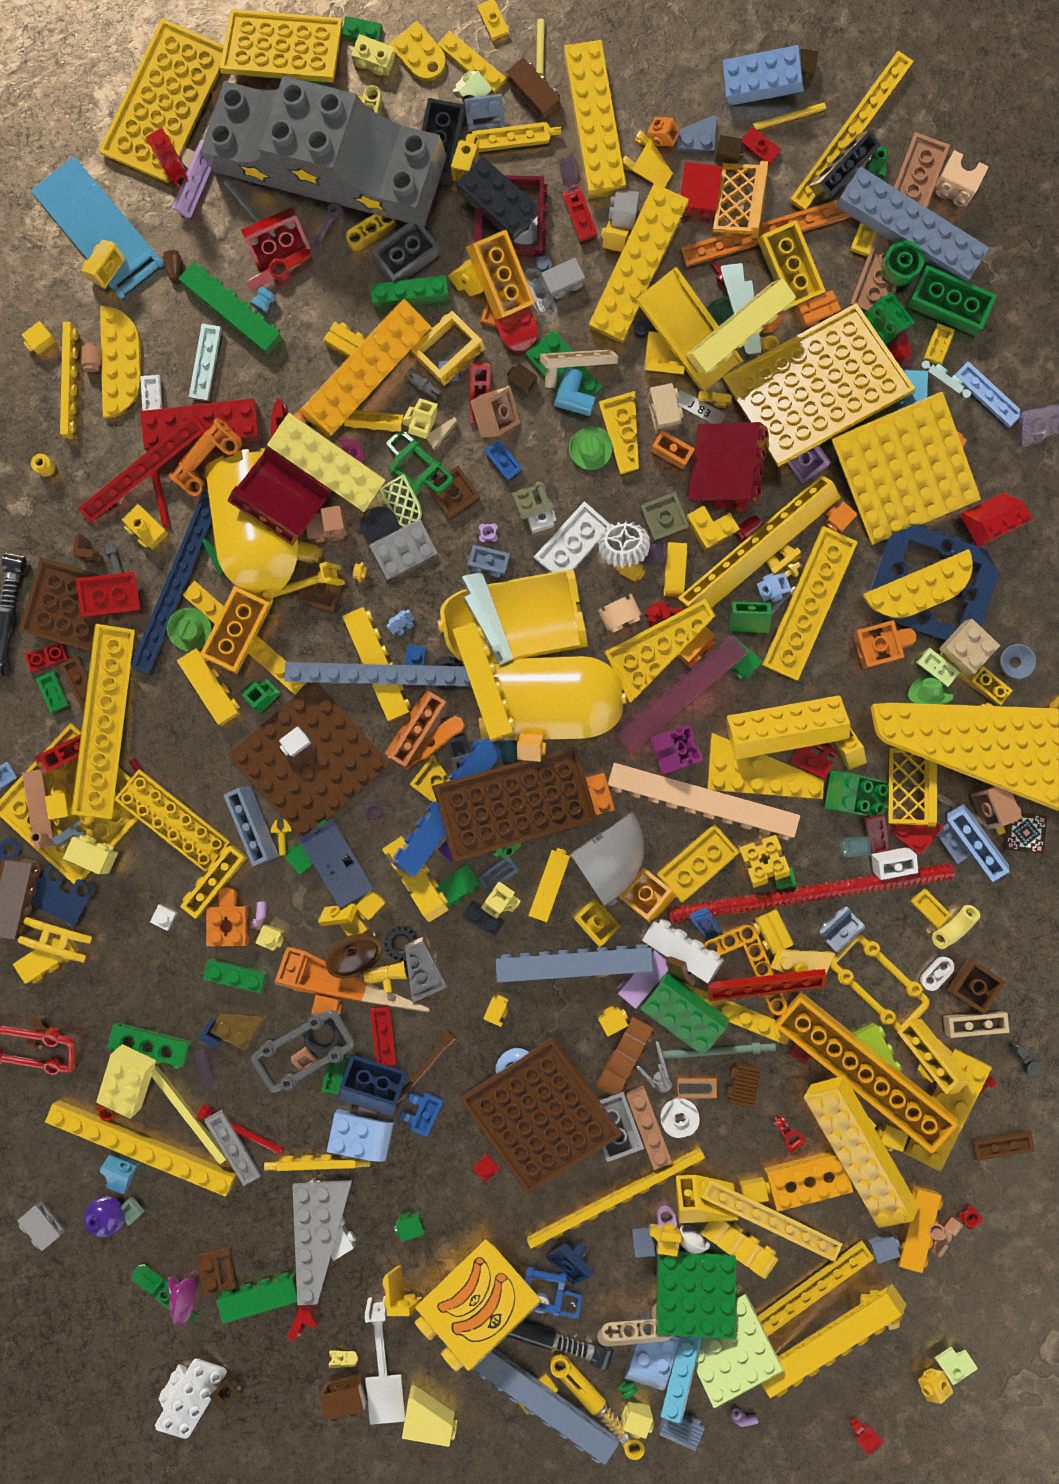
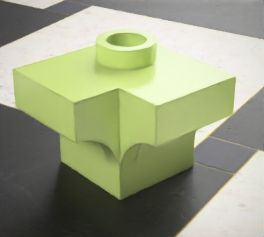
[452,71,492,98]
[935,1347,978,1385]

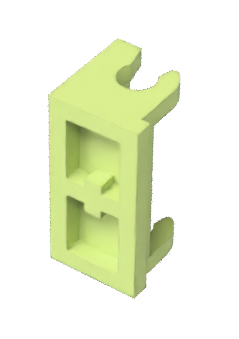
[916,648,960,687]

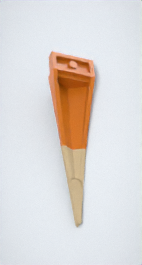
[275,946,430,1012]

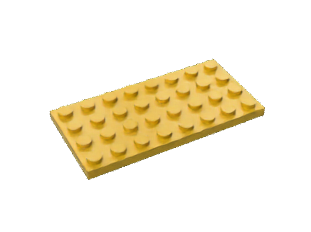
[99,18,224,183]

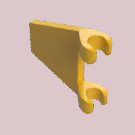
[622,131,673,188]

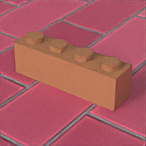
[625,1085,672,1170]

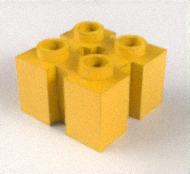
[739,835,790,888]

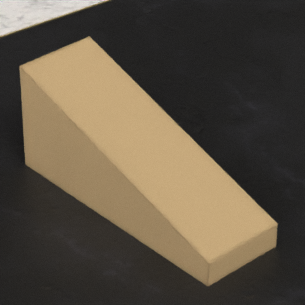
[426,417,457,451]

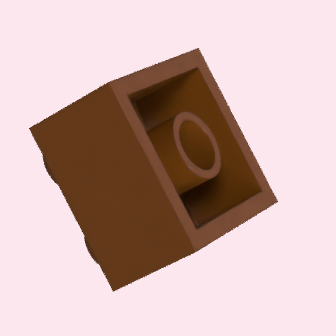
[946,958,1006,1014]
[320,1374,367,1421]

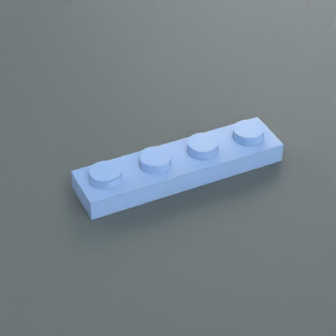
[955,362,1024,428]

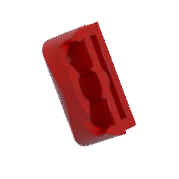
[494,307,538,354]

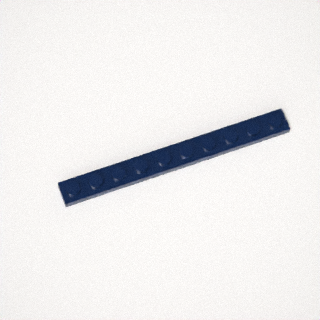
[130,491,212,675]

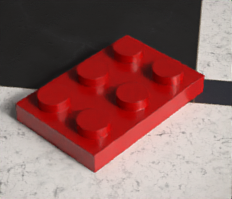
[76,571,141,617]

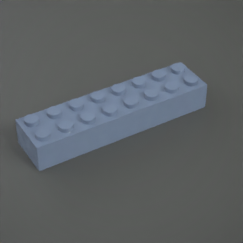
[836,166,989,282]

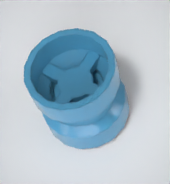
[250,287,276,314]

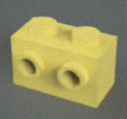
[351,34,396,76]
[621,1398,655,1439]

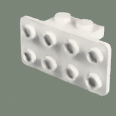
[155,1359,227,1439]

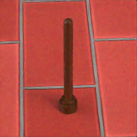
[396,1030,459,1107]

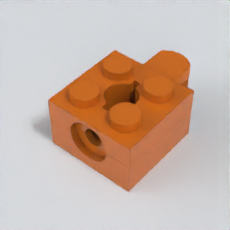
[852,620,916,670]
[206,887,249,946]

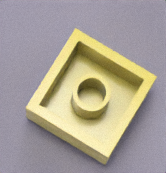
[63,835,118,874]

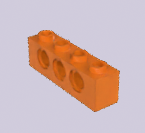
[385,689,446,767]

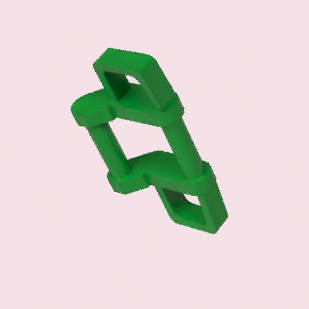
[387,430,453,495]

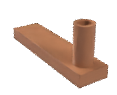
[22,769,55,849]

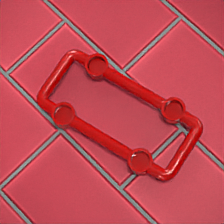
[0,1022,76,1075]

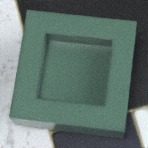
[120,1197,145,1226]

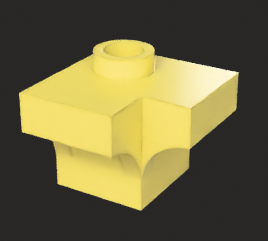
[403,399,438,439]
[481,882,520,919]

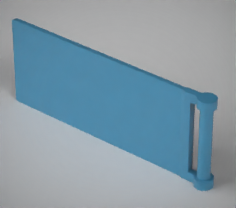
[31,156,164,300]

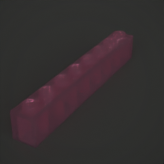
[616,635,749,753]

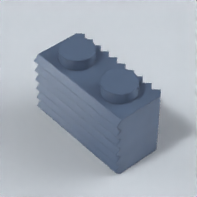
[658,1415,705,1451]

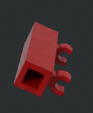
[145,127,189,188]

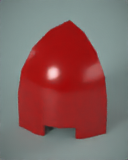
[886,334,912,369]

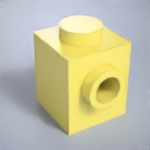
[256,924,285,951]

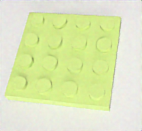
[680,1295,784,1408]

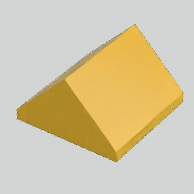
[573,897,621,947]

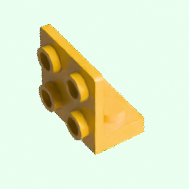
[644,332,685,374]
[383,1266,423,1316]

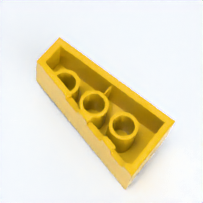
[382,836,449,922]

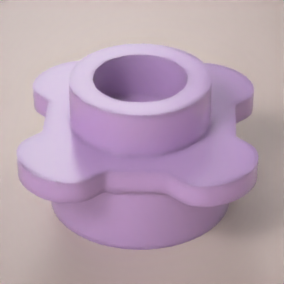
[479,523,498,542]

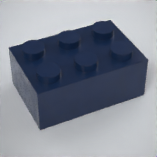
[337,1054,407,1116]

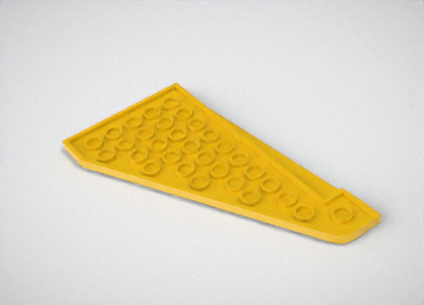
[871,703,1059,811]

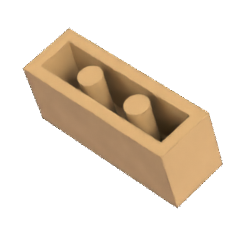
[943,1010,1010,1038]

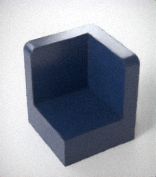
[198,1017,223,1049]

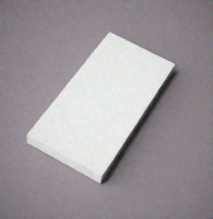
[534,501,611,573]

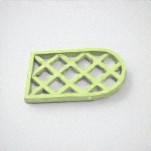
[379,474,422,527]

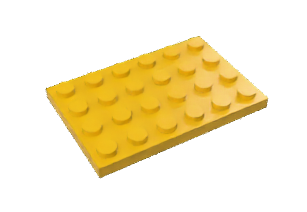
[220,9,343,83]

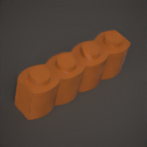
[596,1016,655,1095]

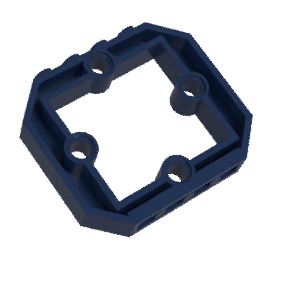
[868,524,999,643]

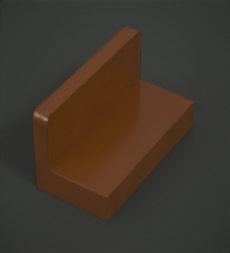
[73,533,103,564]

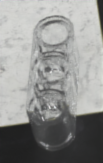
[524,268,557,324]

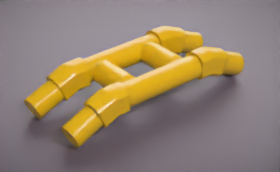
[18,917,92,963]

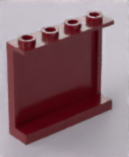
[688,422,769,503]
[227,446,332,546]

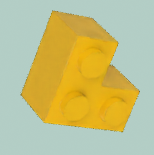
[686,506,739,552]

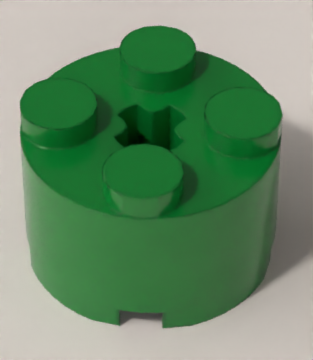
[881,241,924,286]

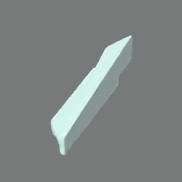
[721,263,761,354]
[462,573,513,665]

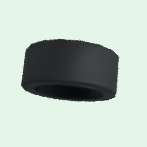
[303,1018,341,1054]

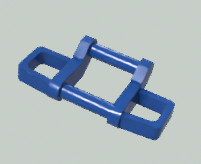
[525,1267,582,1318]

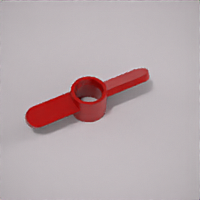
[247,249,311,291]

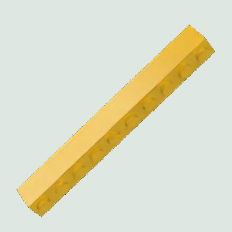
[678,475,841,609]
[45,1100,237,1197]

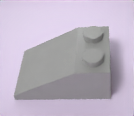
[599,1092,645,1162]

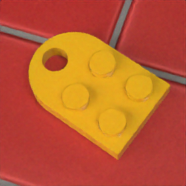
[389,21,446,81]

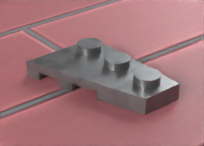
[405,937,447,1003]

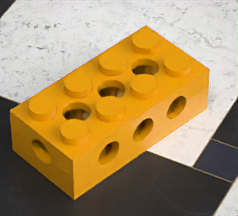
[764,1150,853,1212]

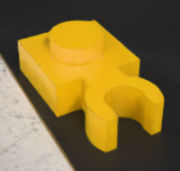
[698,391,732,408]

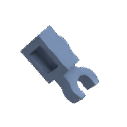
[50,822,86,847]

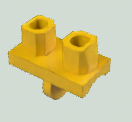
[767,544,801,577]

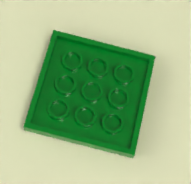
[656,1252,736,1339]

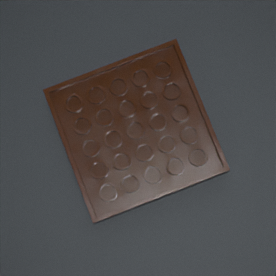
[228,683,390,837]
[460,1037,622,1194]

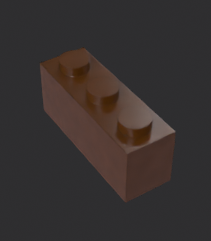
[506,58,560,121]

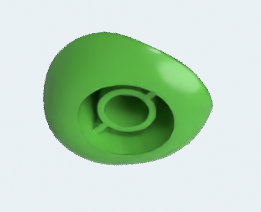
[569,426,612,470]
[167,608,211,651]
[908,678,953,705]

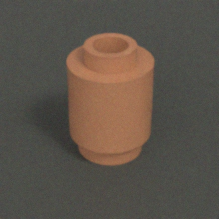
[81,342,101,372]

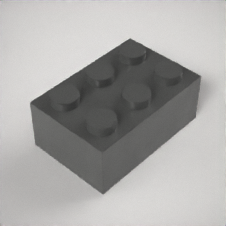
[371,222,440,282]

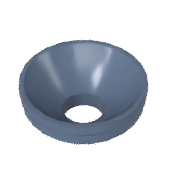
[1000,644,1036,679]

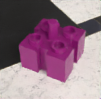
[650,724,703,774]

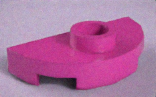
[339,438,364,463]

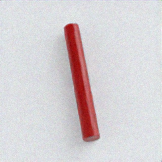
[151,471,170,527]

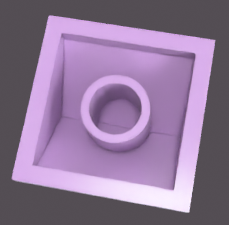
[787,445,831,484]

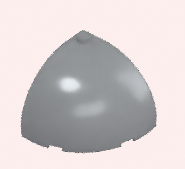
[569,812,645,907]

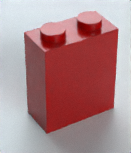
[680,161,722,219]

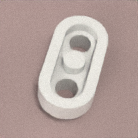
[920,956,954,991]

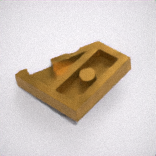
[210,1014,263,1050]

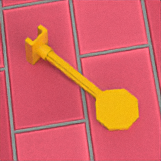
[250,562,345,605]

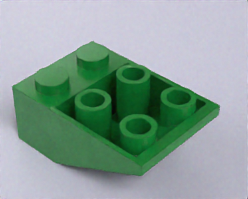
[824,771,889,817]

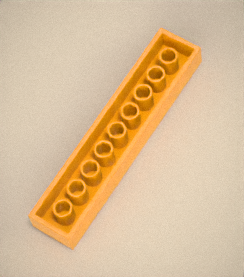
[775,992,958,1154]

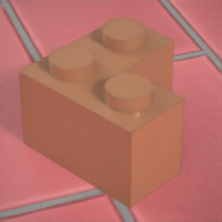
[306,506,348,544]

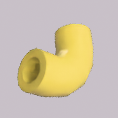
[932,905,980,949]

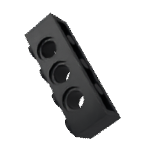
[809,130,881,201]

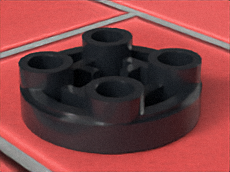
[360,506,399,544]

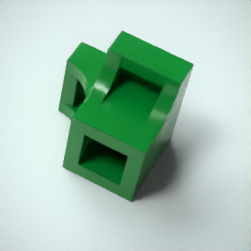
[240,679,281,713]

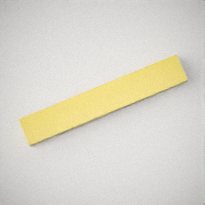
[152,1065,227,1164]

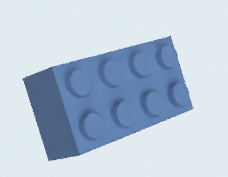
[723,45,804,106]

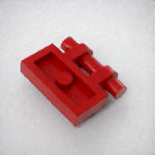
[789,743,838,780]

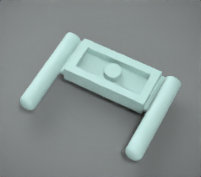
[921,360,971,398]

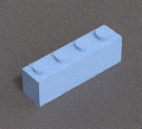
[947,803,1010,882]

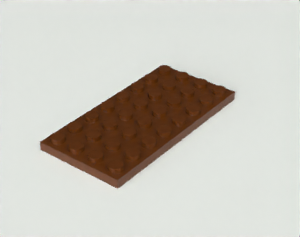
[432,747,597,862]

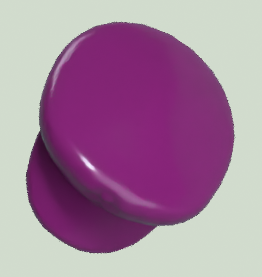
[167,1277,197,1325]

